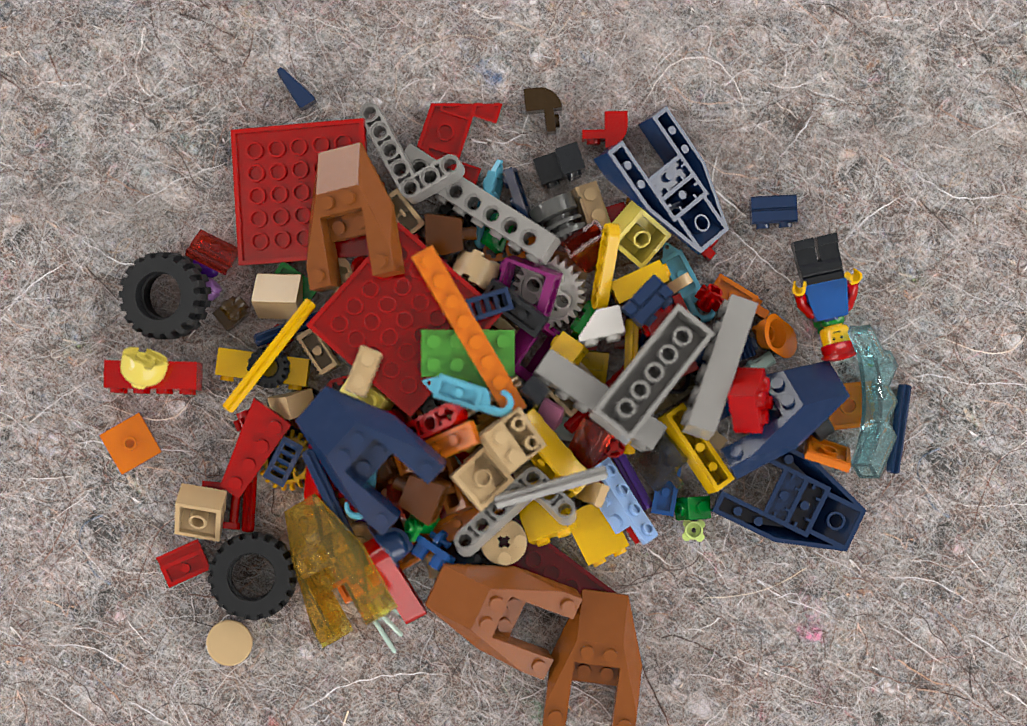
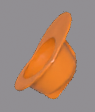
[751,313,797,358]

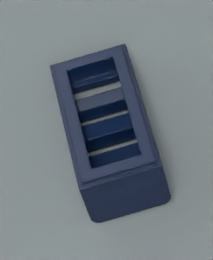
[277,67,317,111]
[465,287,514,321]
[263,436,305,487]

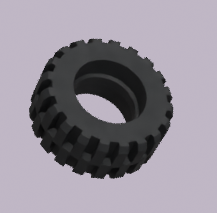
[119,252,212,340]
[208,532,298,621]

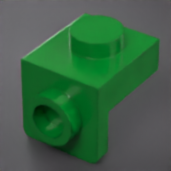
[674,496,711,520]

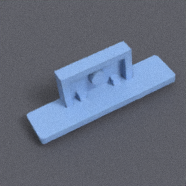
[594,458,658,545]

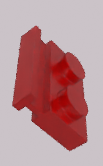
[156,538,210,588]

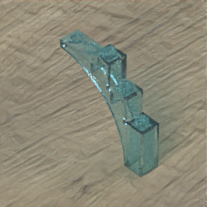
[847,325,899,479]

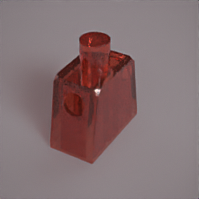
[560,219,603,273]

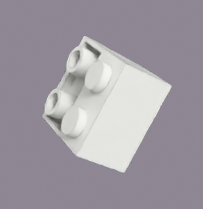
[578,305,625,348]

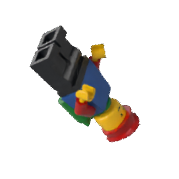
[790,232,862,362]

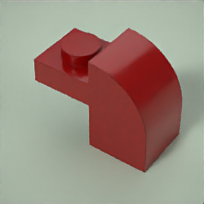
[582,111,628,150]

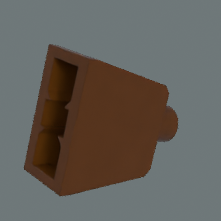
[425,212,478,256]
[392,473,452,526]

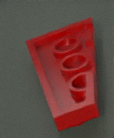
[220,397,292,499]

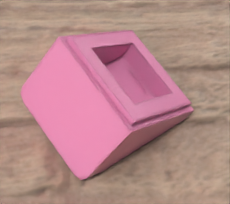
[538,397,564,431]

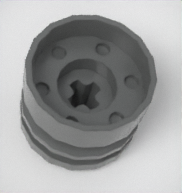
[528,192,588,246]

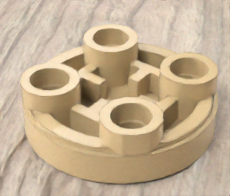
[206,619,253,666]

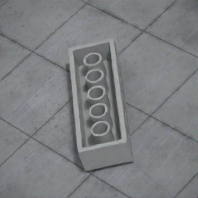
[680,294,758,441]
[588,304,715,445]
[532,349,667,452]

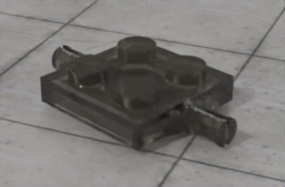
[627,431,688,491]

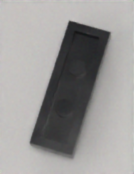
[483,278,550,338]

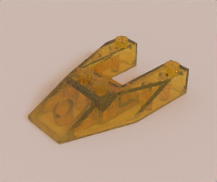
[284,494,398,648]

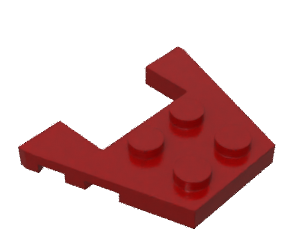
[417,103,503,185]

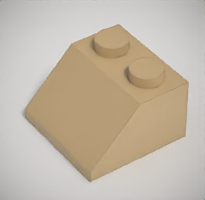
[174,483,227,542]

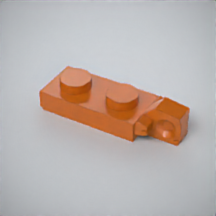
[714,273,770,320]

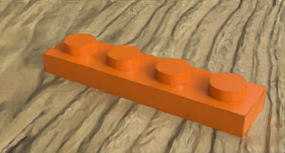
[393,421,481,476]

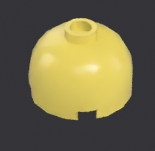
[120,347,168,389]

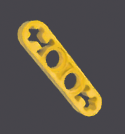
[591,223,620,309]

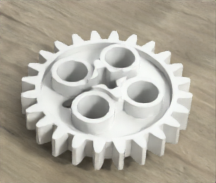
[513,255,587,328]

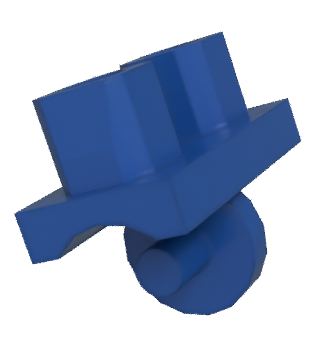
[411,530,456,572]

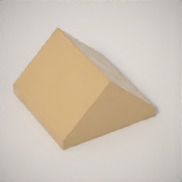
[251,273,303,320]

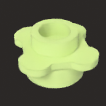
[682,519,705,542]

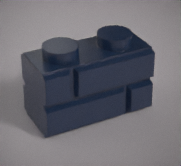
[749,194,798,230]
[620,274,674,329]

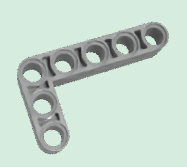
[359,102,465,204]
[454,467,577,557]

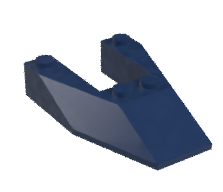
[593,106,729,255]
[719,361,850,479]
[295,386,447,535]
[710,433,867,552]

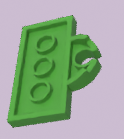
[421,330,515,389]

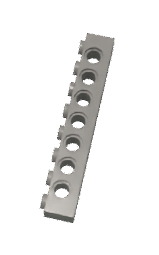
[398,143,561,265]

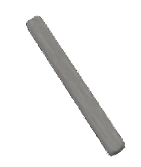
[494,466,608,509]

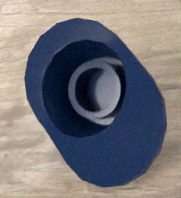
[367,523,413,568]

